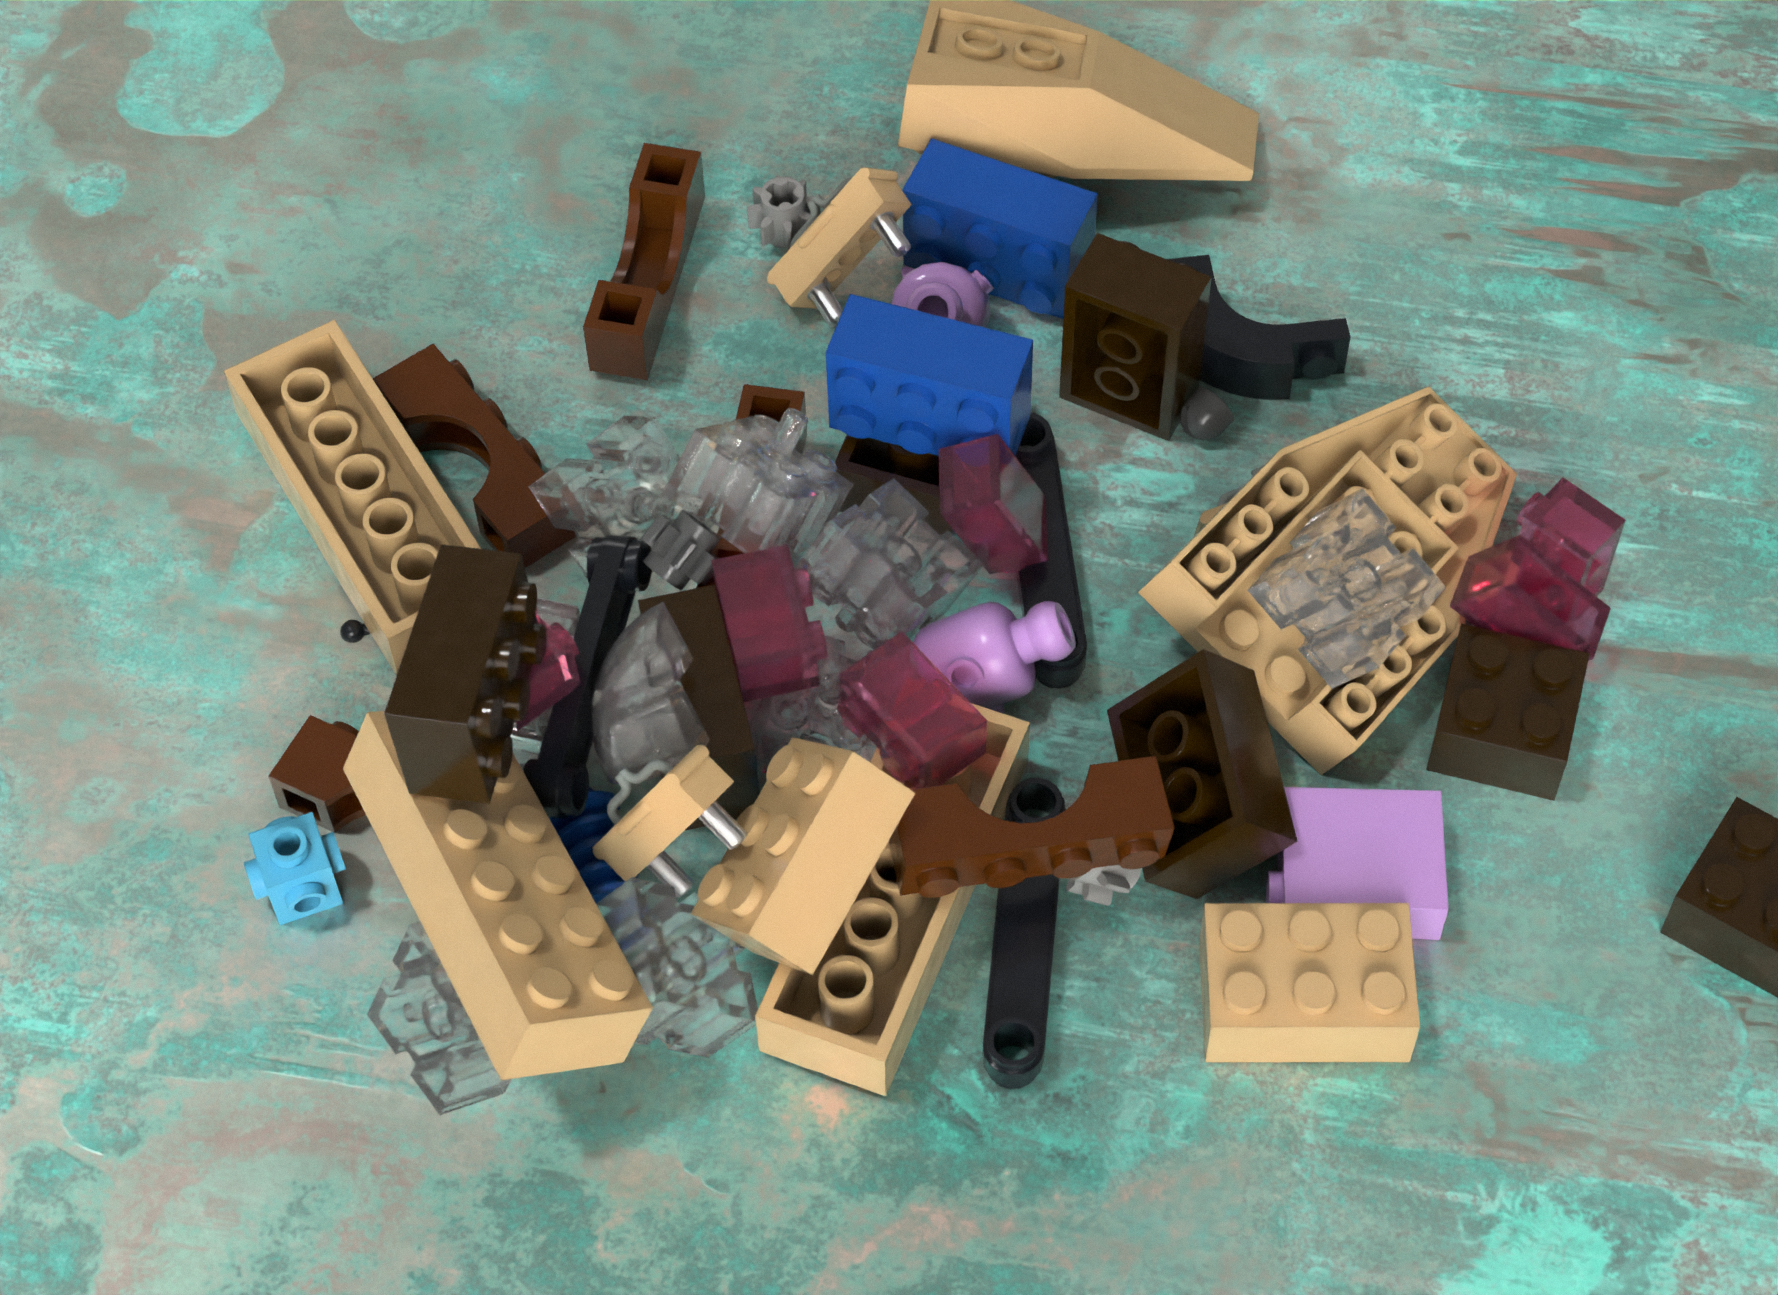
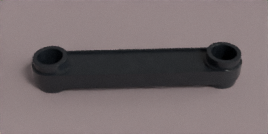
[1001,413,1087,689]
[523,535,652,819]
[982,777,1066,1089]

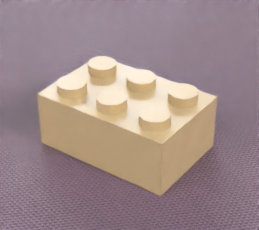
[691,737,915,975]
[1199,903,1420,1062]

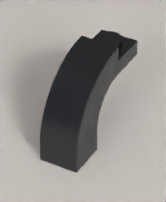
[1167,255,1351,400]

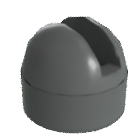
[1180,387,1234,440]

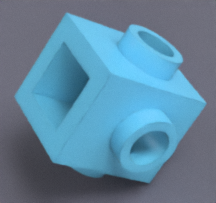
[243,812,346,925]

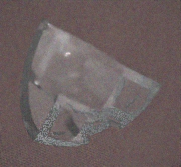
[591,602,710,784]

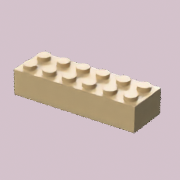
[224,319,481,676]
[755,682,1030,1096]
[343,711,653,1080]

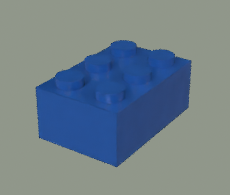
[902,138,1098,319]
[826,294,1033,474]

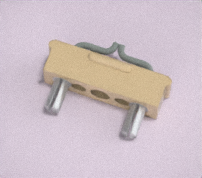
[767,167,912,327]
[593,745,747,898]

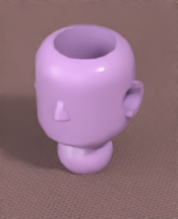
[891,262,994,328]
[912,601,1076,713]

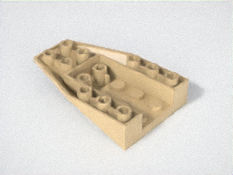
[898,0,1259,181]
[1138,386,1517,776]

